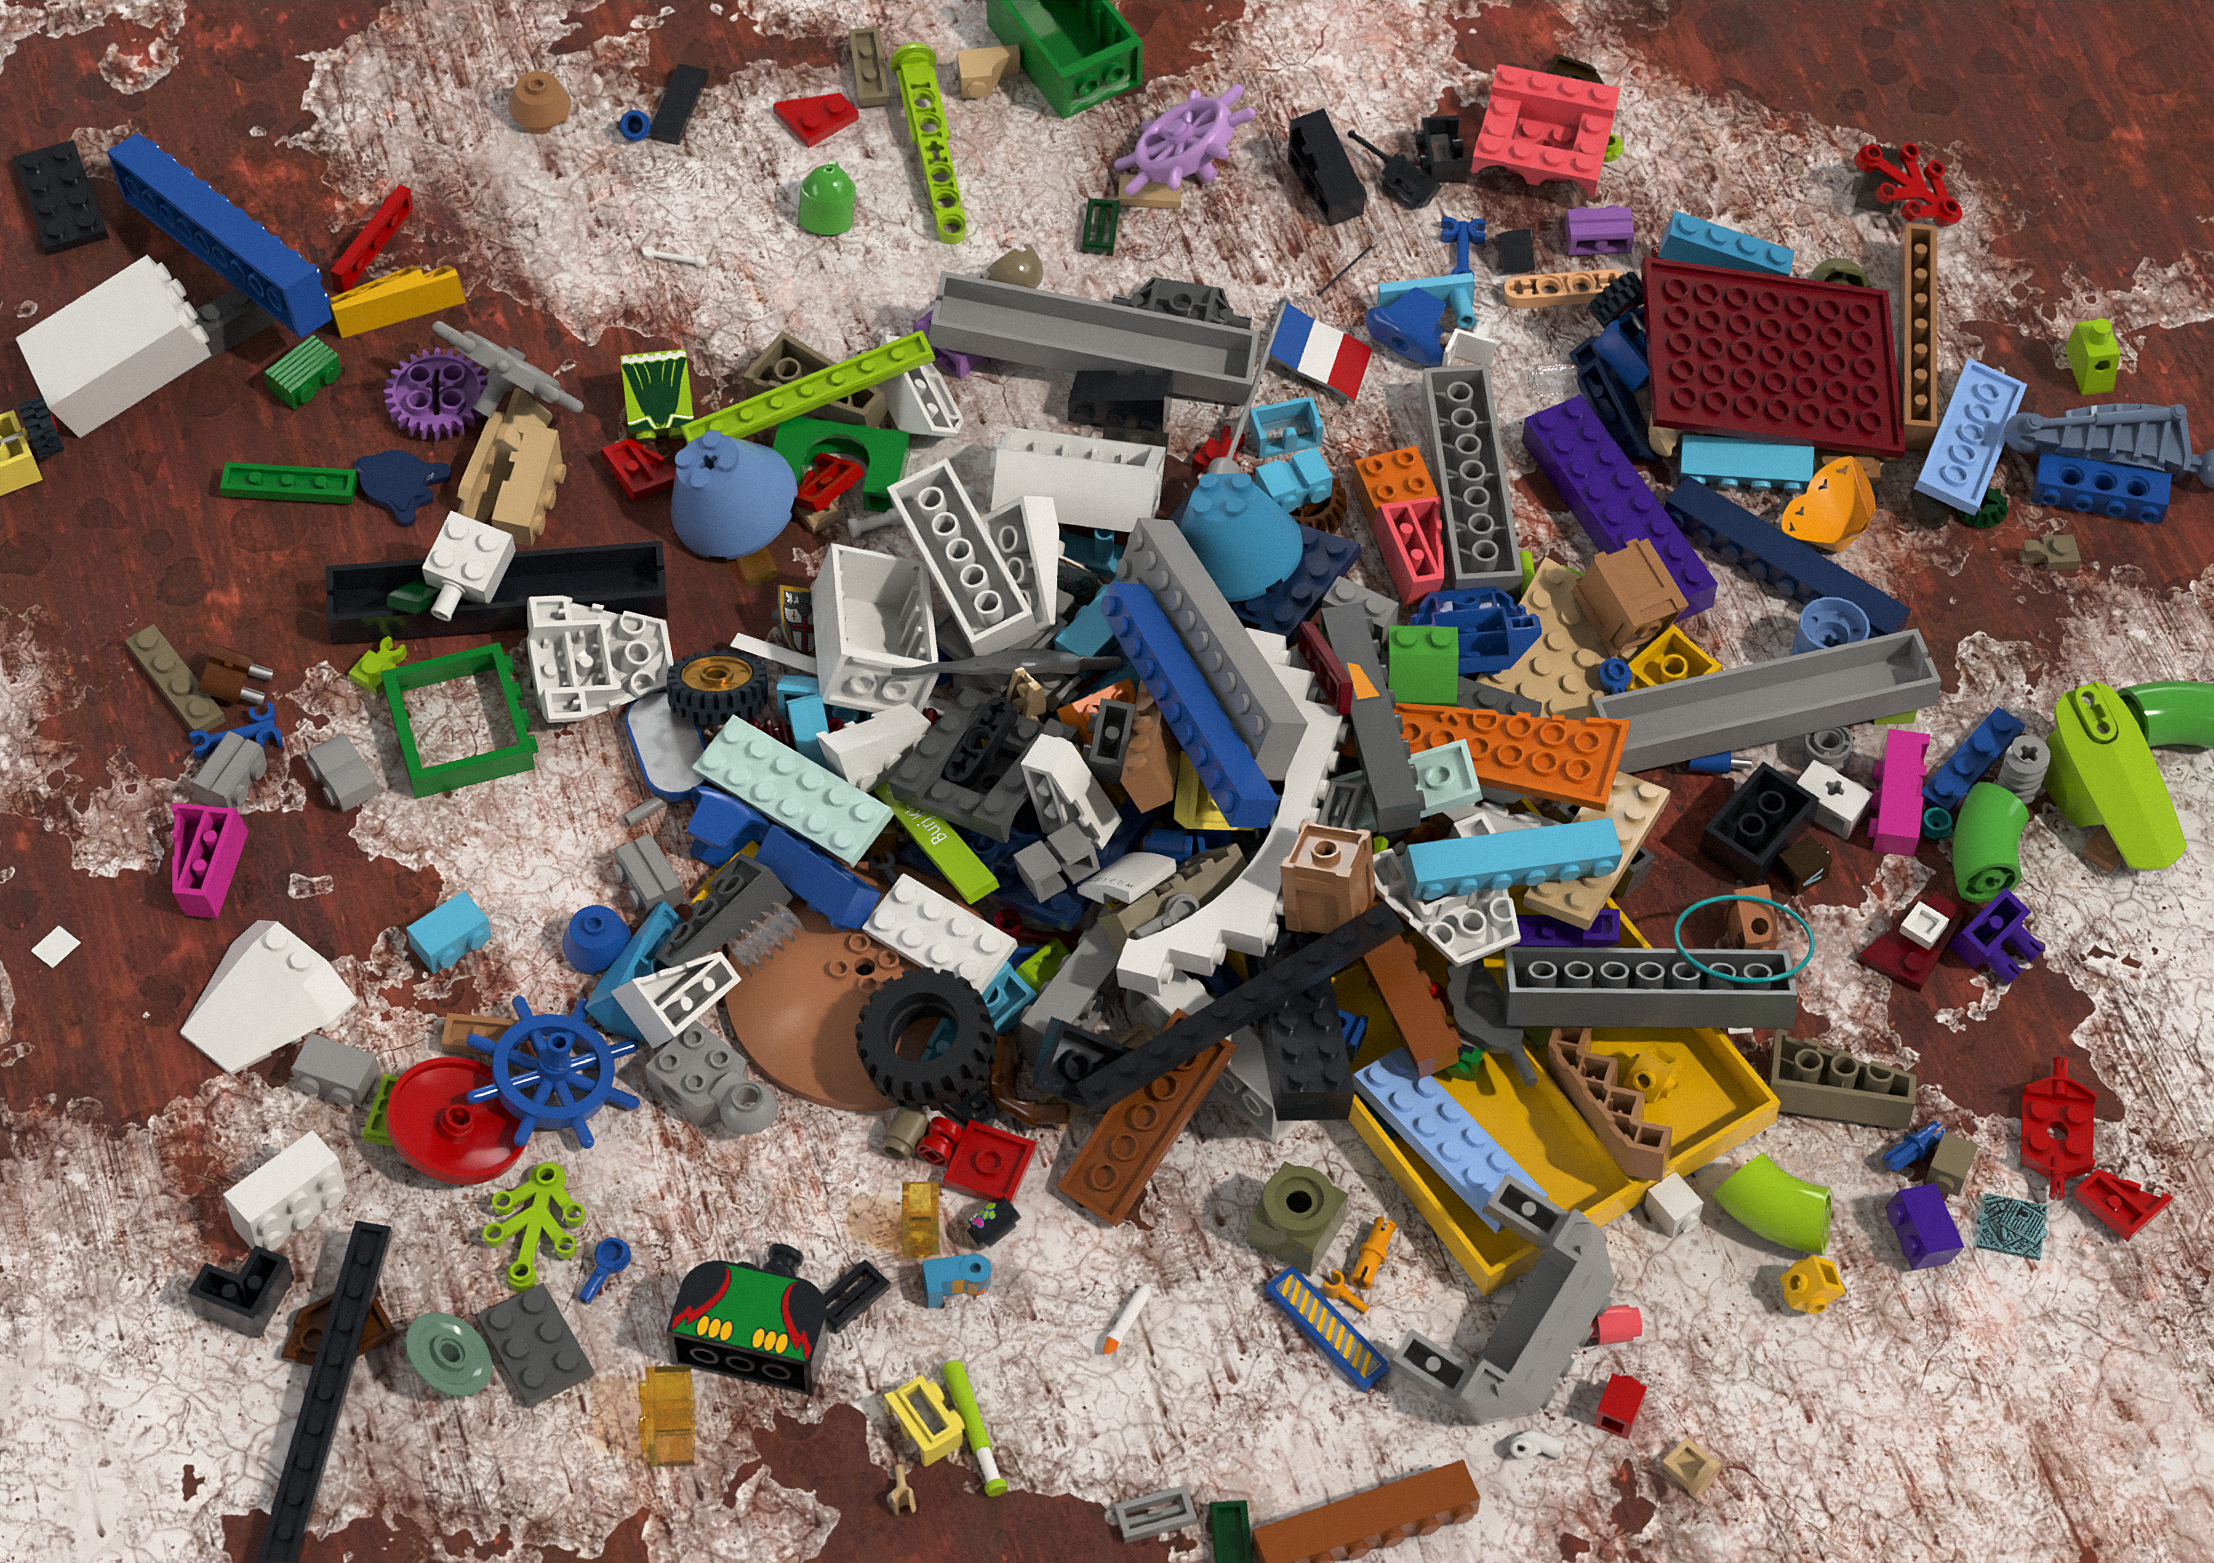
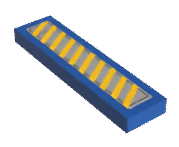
[1265,1265,1391,1393]

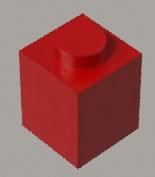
[1593,1373,1647,1440]

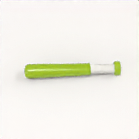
[942,1360,1008,1497]

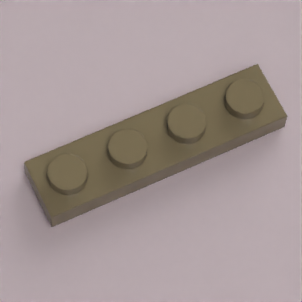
[125,624,226,732]

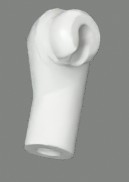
[1510,1429,1566,1460]

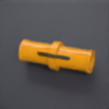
[1349,1216,1396,1290]

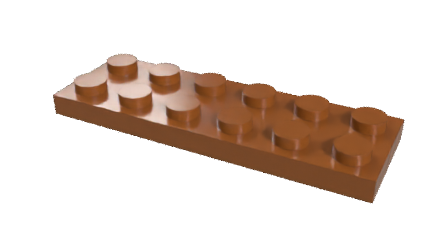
[1056,1008,1238,1228]

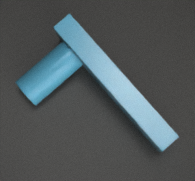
[1377,273,1476,328]
[1059,528,1124,580]
[786,693,830,771]

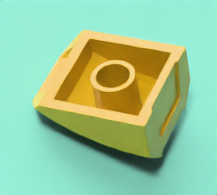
[1626,624,1722,691]

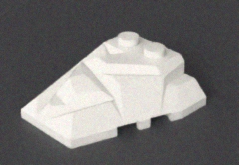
[527,595,673,723]
[1373,811,1520,967]

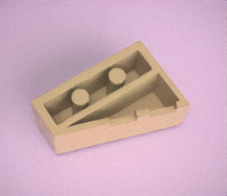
[491,422,566,547]

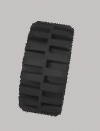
[855,967,998,1111]

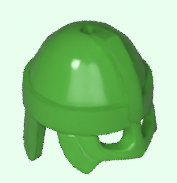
[798,160,856,235]

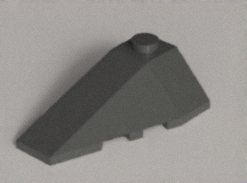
[654,852,793,968]

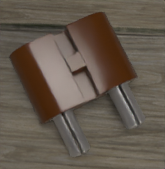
[198,644,273,705]

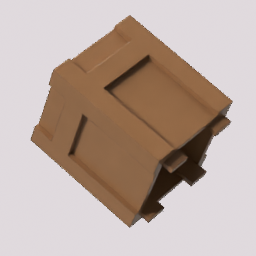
[1571,538,1689,658]
[1280,820,1376,934]

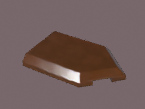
[281,1293,398,1366]

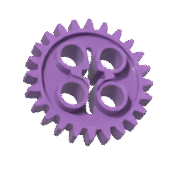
[383,348,488,441]

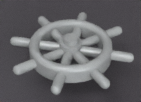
[432,321,584,418]

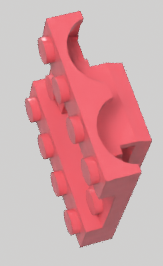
[1471,64,1620,197]

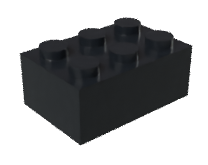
[1699,762,1820,887]

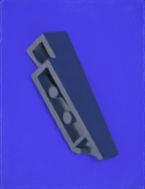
[1569,335,1660,461]

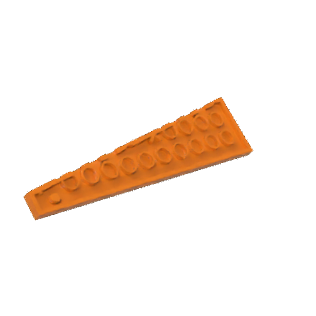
[1318,698,1630,812]

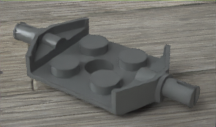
[1112,277,1252,330]

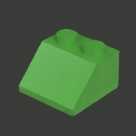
[1386,625,1459,707]

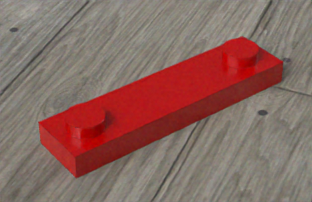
[330,184,414,294]

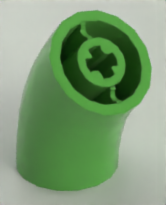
[2116,680,2214,749]
[1952,782,2030,903]

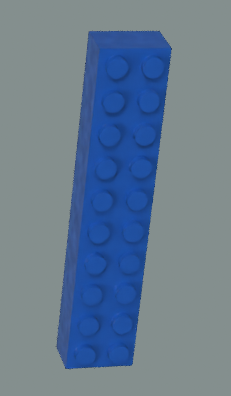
[107,133,332,339]

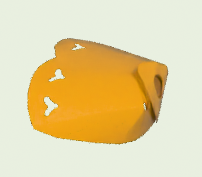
[1781,456,1875,553]

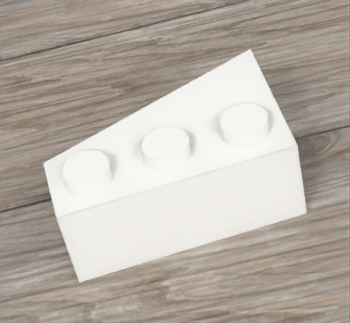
[611,951,742,1048]

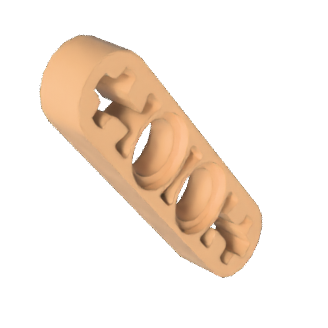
[1503,269,1623,309]

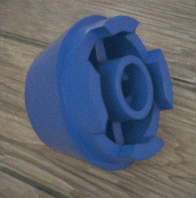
[562,905,632,975]

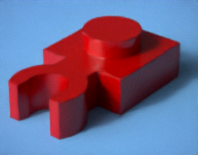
[1192,425,1245,474]

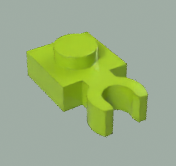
[349,636,407,695]

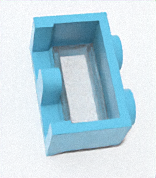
[1249,396,1323,459]

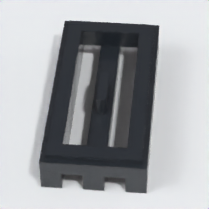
[823,1259,891,1334]

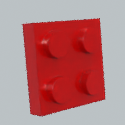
[943,1120,1037,1204]

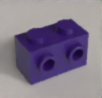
[1884,1183,1964,1271]

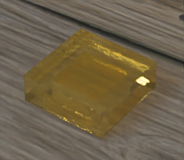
[736,546,778,587]

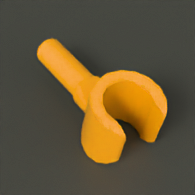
[1323,1270,1370,1314]

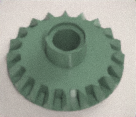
[402,1312,492,1400]

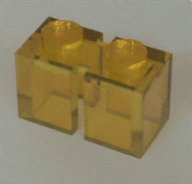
[901,1182,940,1258]

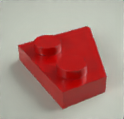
[773,93,859,148]
[601,438,676,501]
[794,452,864,513]
[2072,1169,2173,1242]

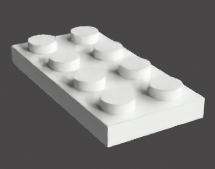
[862,873,1018,995]

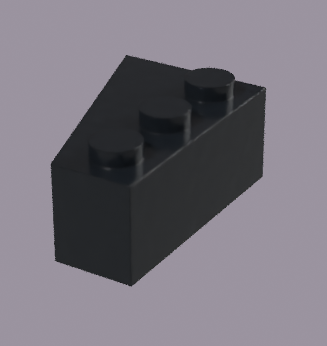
[1287,108,1367,227]
[1068,370,1173,440]

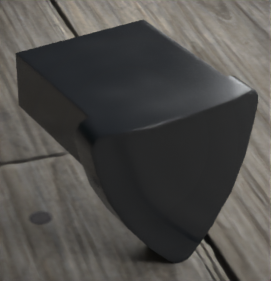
[1495,229,1535,274]

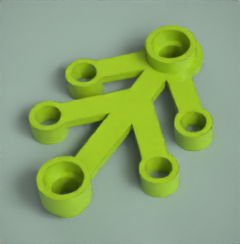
[483,1162,586,1293]

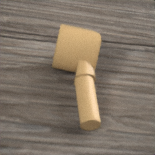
[891,1464,916,1515]

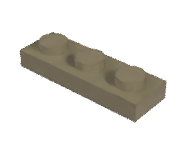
[848,26,890,107]

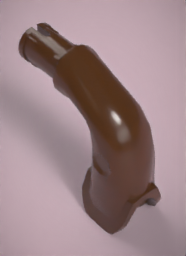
[986,1036,1071,1128]

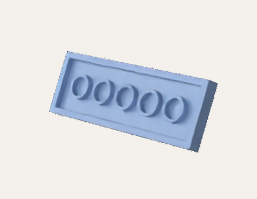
[1914,358,2027,516]
[1352,1046,1548,1233]

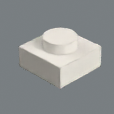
[1899,901,1949,950]

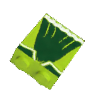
[620,349,694,442]

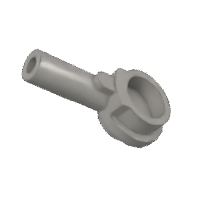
[1134,893,1200,940]

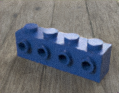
[754,825,881,931]

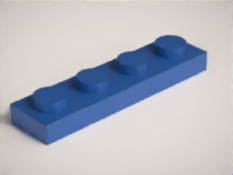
[1922,706,2025,814]

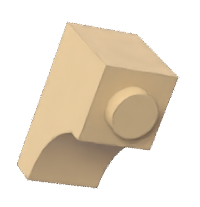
[957,45,1020,99]

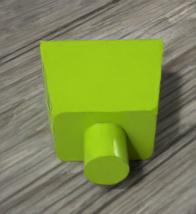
[2065,318,2120,396]

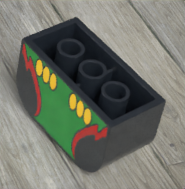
[666,1260,829,1396]

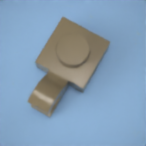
[2018,534,2081,571]

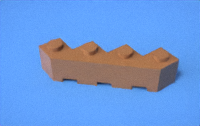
[1547,1026,1672,1183]

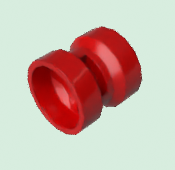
[916,1116,964,1167]

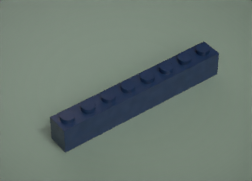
[1664,475,1910,639]

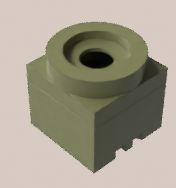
[1247,1161,1348,1276]

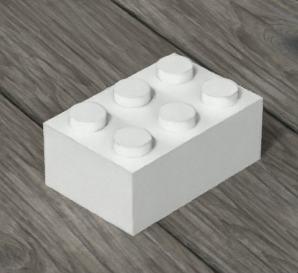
[223,1130,347,1251]

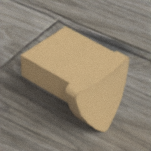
[1661,1437,1723,1498]

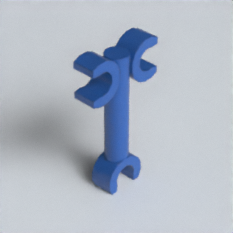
[1440,217,1486,277]
[189,702,284,759]

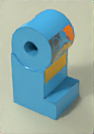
[922,1254,991,1309]

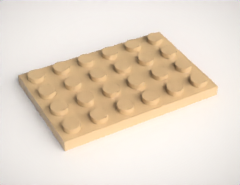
[1475,557,1652,721]

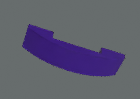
[1509,909,1620,948]

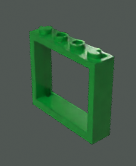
[381,642,539,799]

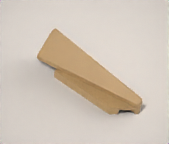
[457,388,553,524]

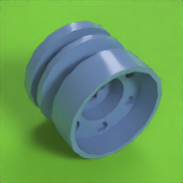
[1790,597,1870,656]

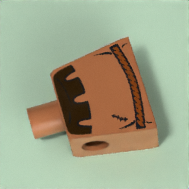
[1723,884,1780,950]

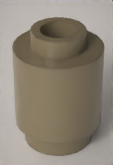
[882,1107,930,1161]

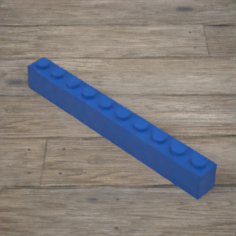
[1100,582,1279,828]

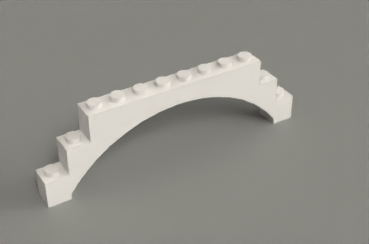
[1116,628,1351,997]

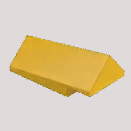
[328,265,466,338]

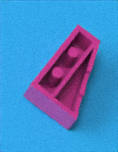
[1867,729,1930,857]
[172,803,249,919]

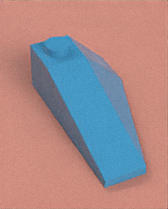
[585,900,685,1043]

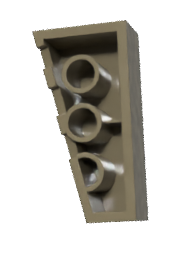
[742,330,889,428]

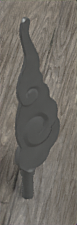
[891,648,1121,676]
[1446,958,1538,1087]

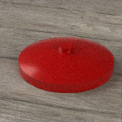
[385,1057,526,1185]

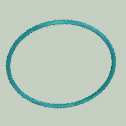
[1674,895,1815,983]

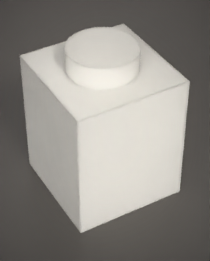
[1644,1171,1704,1238]

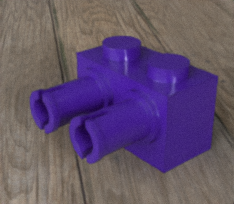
[1948,887,2045,986]

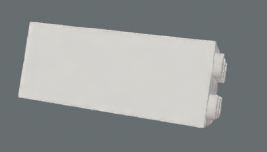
[16,255,211,438]
[986,427,1166,532]
[811,543,940,713]

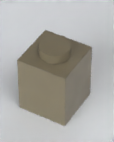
[1925,1132,1979,1196]

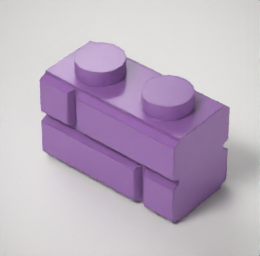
[1564,205,1634,255]

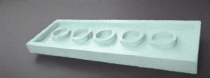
[692,714,894,868]
[1270,738,1483,833]

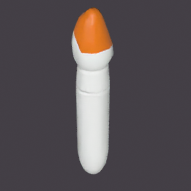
[1103,1283,1152,1354]

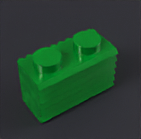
[264,334,341,409]

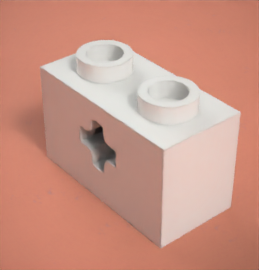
[1796,760,1873,840]

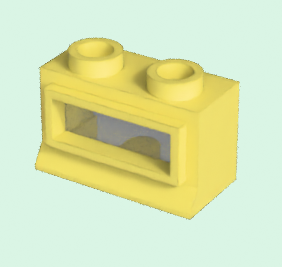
[884,1375,965,1467]

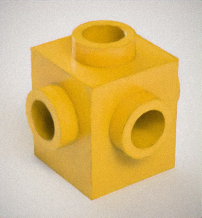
[1623,1043,1685,1104]
[1779,1255,1845,1314]

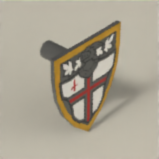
[772,585,816,657]

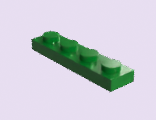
[220,462,358,504]

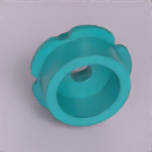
[1920,807,1953,840]

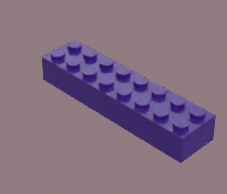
[1522,395,1718,625]

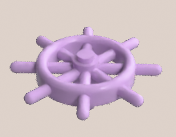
[1114,84,1256,196]

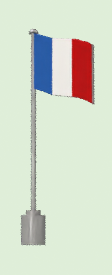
[1206,297,1372,475]

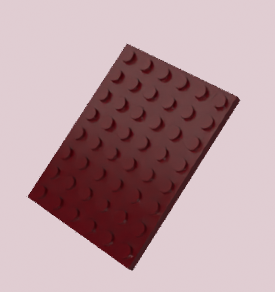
[1640,257,1906,459]

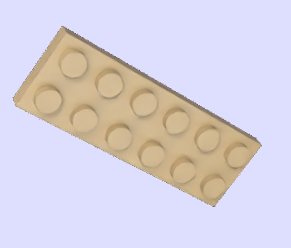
[1523,771,1671,931]

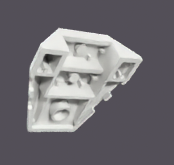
[180,920,357,1076]

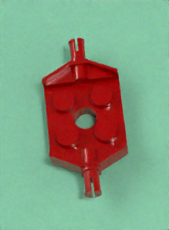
[2020,1056,2097,1201]

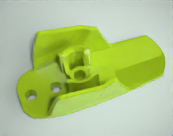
[2042,681,2187,871]

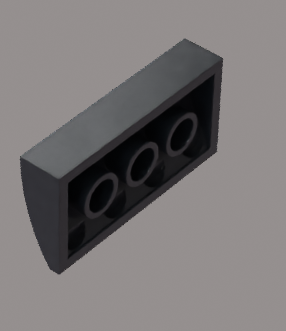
[1032,1016,1134,1115]

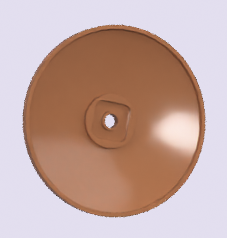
[725,862,990,1111]

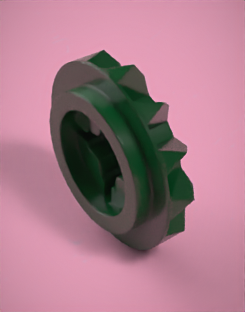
[1955,484,2008,528]

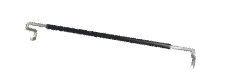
[1294,226,1381,305]

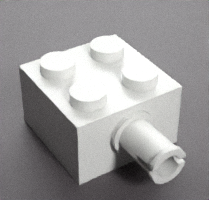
[422,511,516,621]

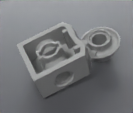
[645,1020,779,1135]

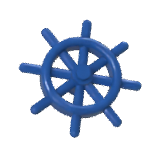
[466,996,640,1149]

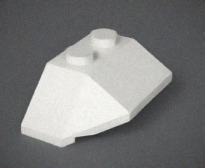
[876,335,964,438]

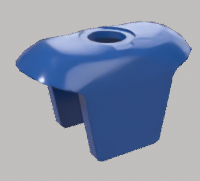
[1365,287,1446,368]
[687,786,771,870]

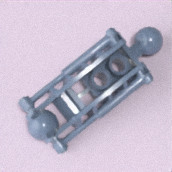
[2004,403,2214,489]

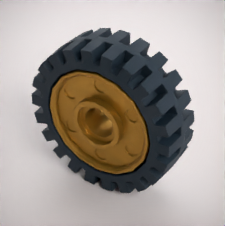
[667,649,768,725]

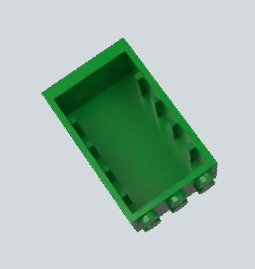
[987,0,1143,120]

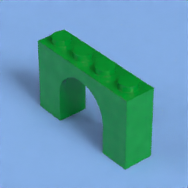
[773,416,910,513]

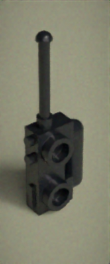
[1347,130,1442,209]

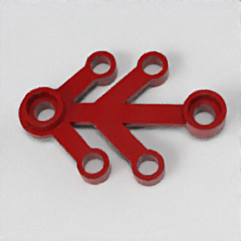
[1854,142,1962,227]

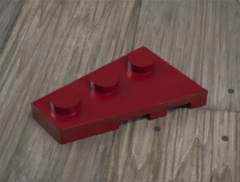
[1857,894,1968,993]

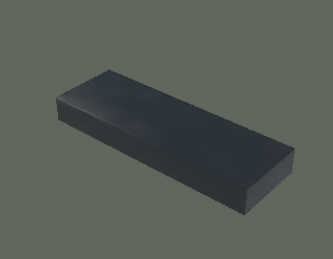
[649,63,709,145]

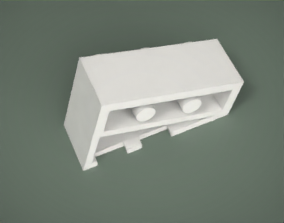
[816,702,932,794]
[1021,734,1122,850]

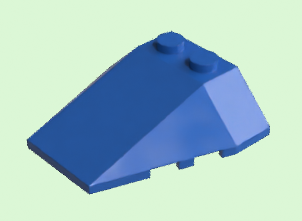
[1404,586,1542,677]

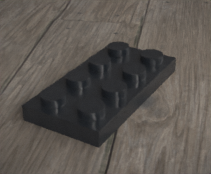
[12,140,109,256]

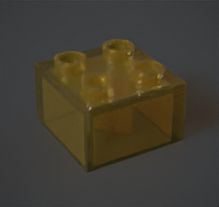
[638,1365,695,1467]

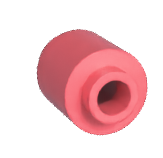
[1589,1304,1642,1345]

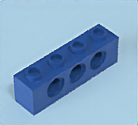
[2031,451,2172,524]

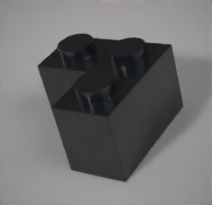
[188,1245,294,1339]

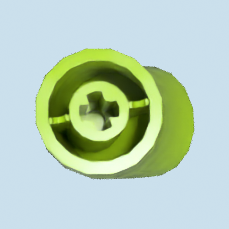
[1711,1152,1832,1256]

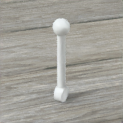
[642,246,707,268]

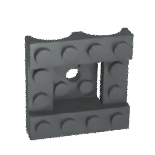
[888,687,1083,844]

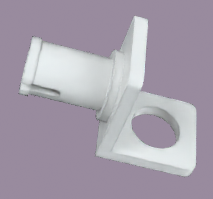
[1442,318,1496,367]

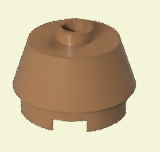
[508,71,571,134]

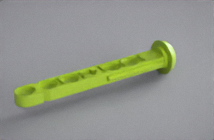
[889,41,966,245]

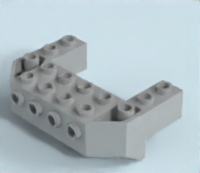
[1386,1174,1615,1426]

